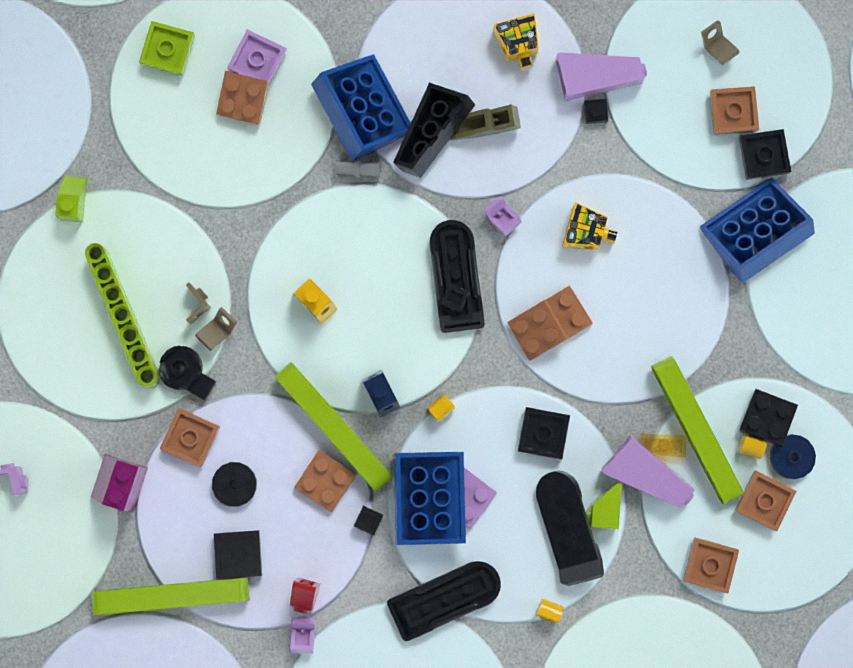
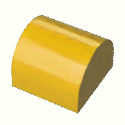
[427,395,456,422]
[738,435,767,459]
[535,598,564,623]

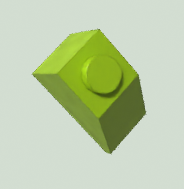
[55,176,87,222]
[586,483,622,529]

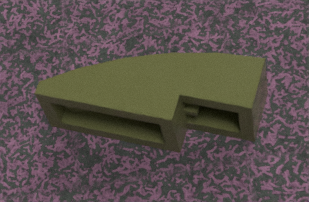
[450,104,521,141]

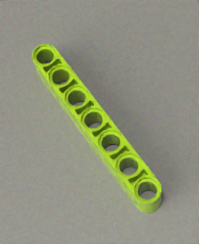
[85,243,160,388]
[651,356,744,505]
[274,362,394,492]
[91,577,250,615]

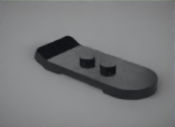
[430,220,485,333]
[536,470,604,586]
[387,561,501,641]

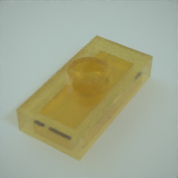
[640,433,687,458]

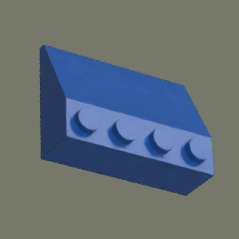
[311,54,411,161]
[700,177,815,283]
[394,452,466,545]

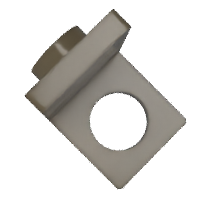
[701,20,740,65]
[186,282,211,324]
[195,307,237,351]

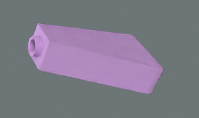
[555,53,647,101]
[601,435,695,508]

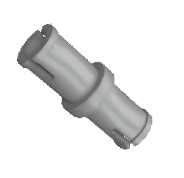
[335,160,381,178]

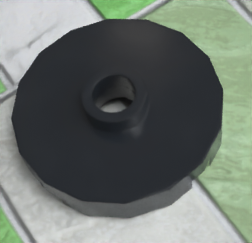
[158,345,203,391]
[212,462,257,507]

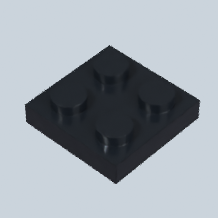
[738,129,792,180]
[739,388,798,447]
[518,407,570,460]
[214,530,263,579]

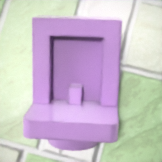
[484,196,522,236]
[0,463,29,495]
[290,616,315,654]

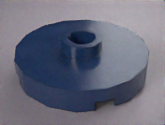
[770,434,816,479]

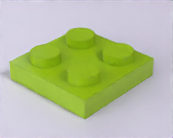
[139,21,195,76]

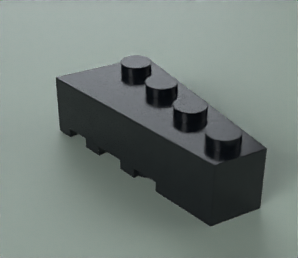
[393,82,475,178]

